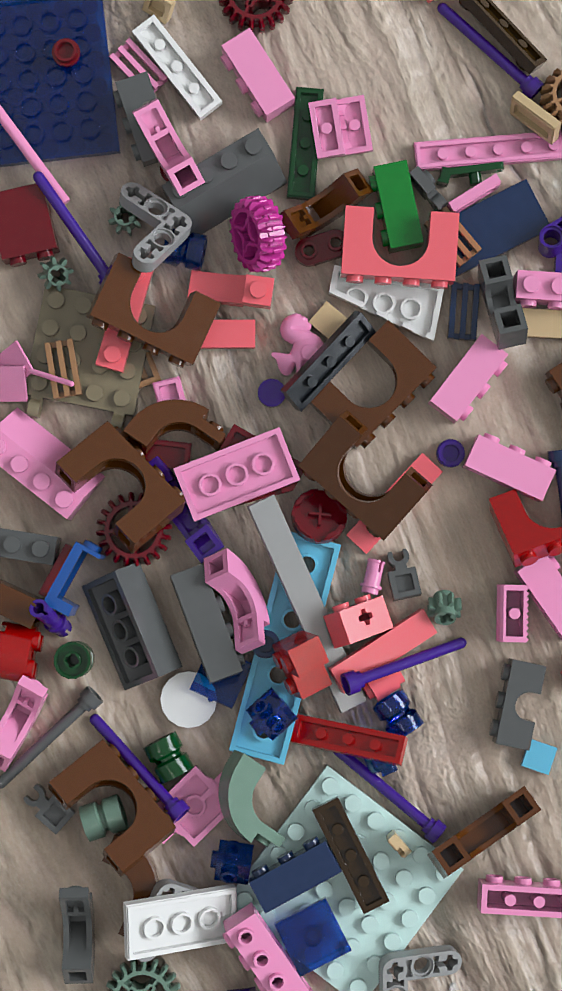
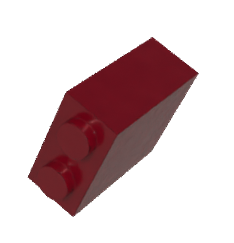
[0,183,60,267]

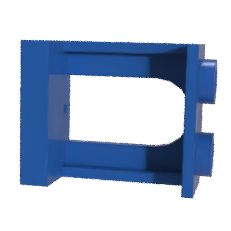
[44,540,107,616]

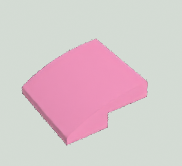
[308,95,373,159]

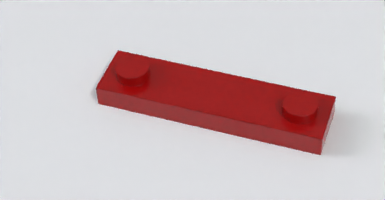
[291,714,408,766]

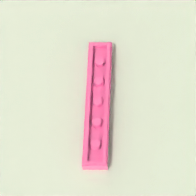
[413,130,562,171]

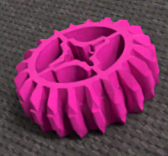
[229,195,287,273]

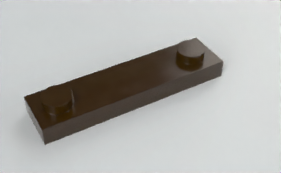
[459,0,547,75]
[312,796,389,914]

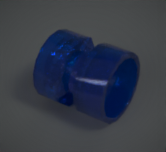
[162,228,208,271]
[372,688,424,736]

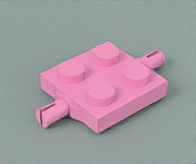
[157,765,224,847]

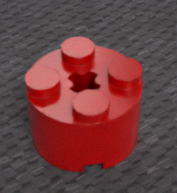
[0,621,44,682]

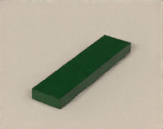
[287,87,324,200]

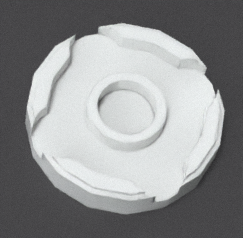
[160,671,217,728]

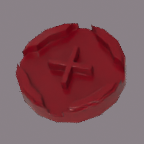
[291,489,347,544]

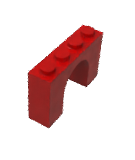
[489,489,562,567]

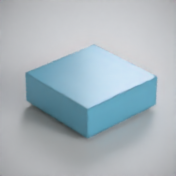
[520,739,557,775]

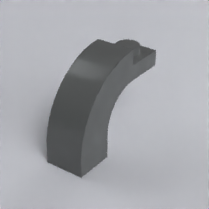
[59,886,95,984]

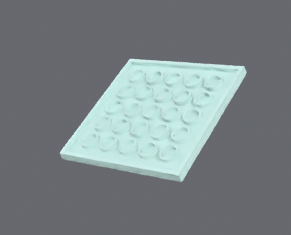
[236,765,464,991]

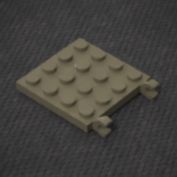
[26,286,156,431]

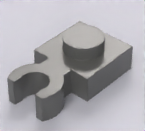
[409,166,448,212]
[387,549,422,601]
[23,784,76,834]

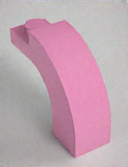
[132,98,205,196]
[204,548,270,654]
[0,675,48,772]

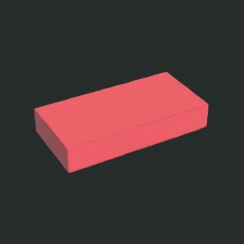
[201,320,255,349]

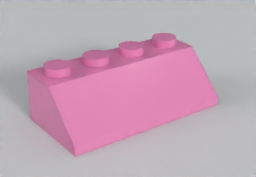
[0,407,105,521]

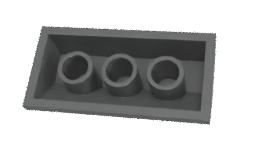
[161,128,287,240]
[82,562,183,690]

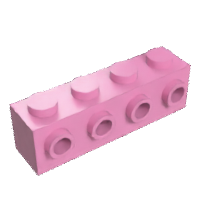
[513,270,562,310]
[477,874,562,918]
[223,902,313,991]

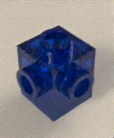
[246,687,298,741]
[210,839,254,885]

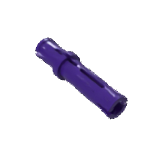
[29,599,72,637]

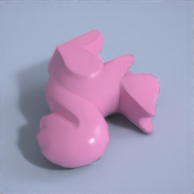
[271,313,324,376]

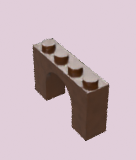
[86,253,221,368]
[309,320,437,449]
[298,410,433,541]
[55,421,185,554]
[48,739,176,877]

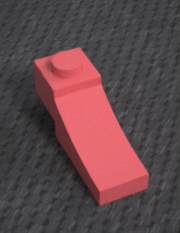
[187,270,274,310]

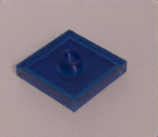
[274,897,352,977]

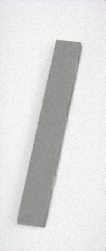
[247,495,367,713]

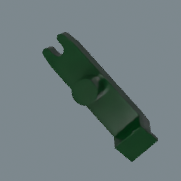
[436,162,504,187]

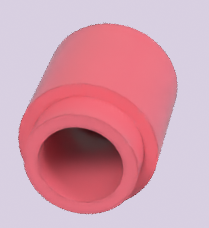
[362,671,405,702]

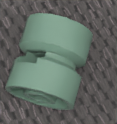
[79,794,129,842]

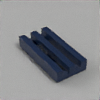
[447,282,480,341]

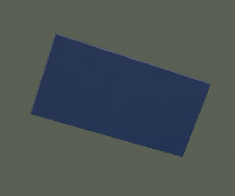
[426,179,549,278]

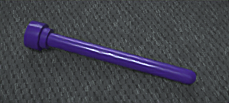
[437,3,545,100]
[33,171,109,285]
[340,637,467,696]
[90,714,190,823]
[333,752,447,844]

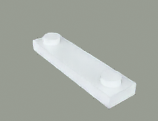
[132,14,223,121]

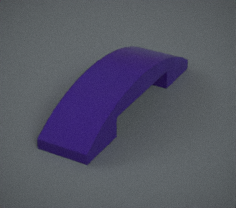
[148,456,225,564]

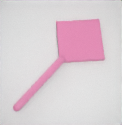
[0,340,74,387]
[0,366,28,402]

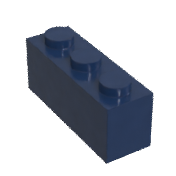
[249,836,342,914]

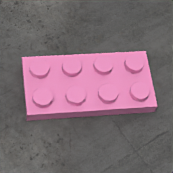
[173,427,300,522]

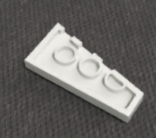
[329,265,444,342]

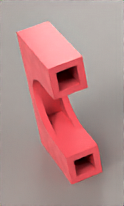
[340,205,460,289]

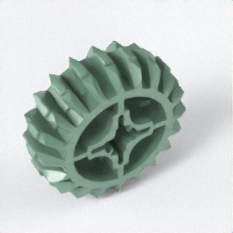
[106,958,181,991]

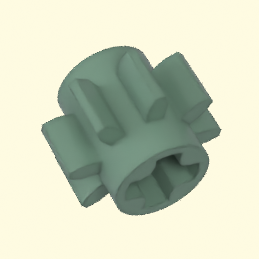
[108,202,142,236]
[37,255,74,291]
[427,590,462,625]

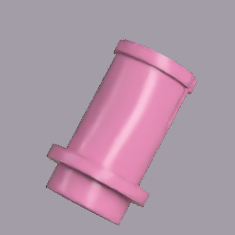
[360,558,385,595]

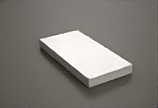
[123,884,237,961]

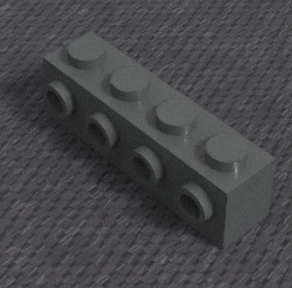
[170,564,245,685]

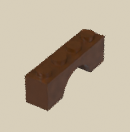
[427,786,541,879]

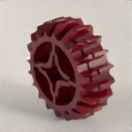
[218,0,293,34]
[96,492,173,567]

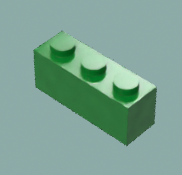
[368,160,424,254]

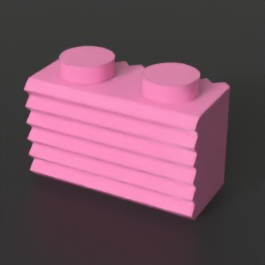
[496,584,529,643]

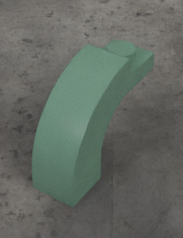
[218,750,285,848]

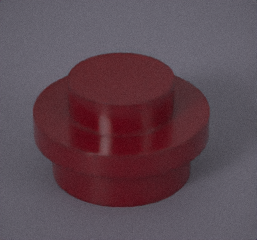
[52,38,80,67]

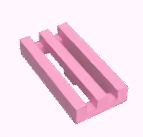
[109,38,168,93]
[447,174,501,213]

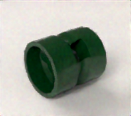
[54,641,95,679]
[143,731,194,784]

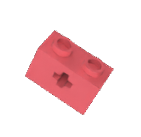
[323,594,394,649]

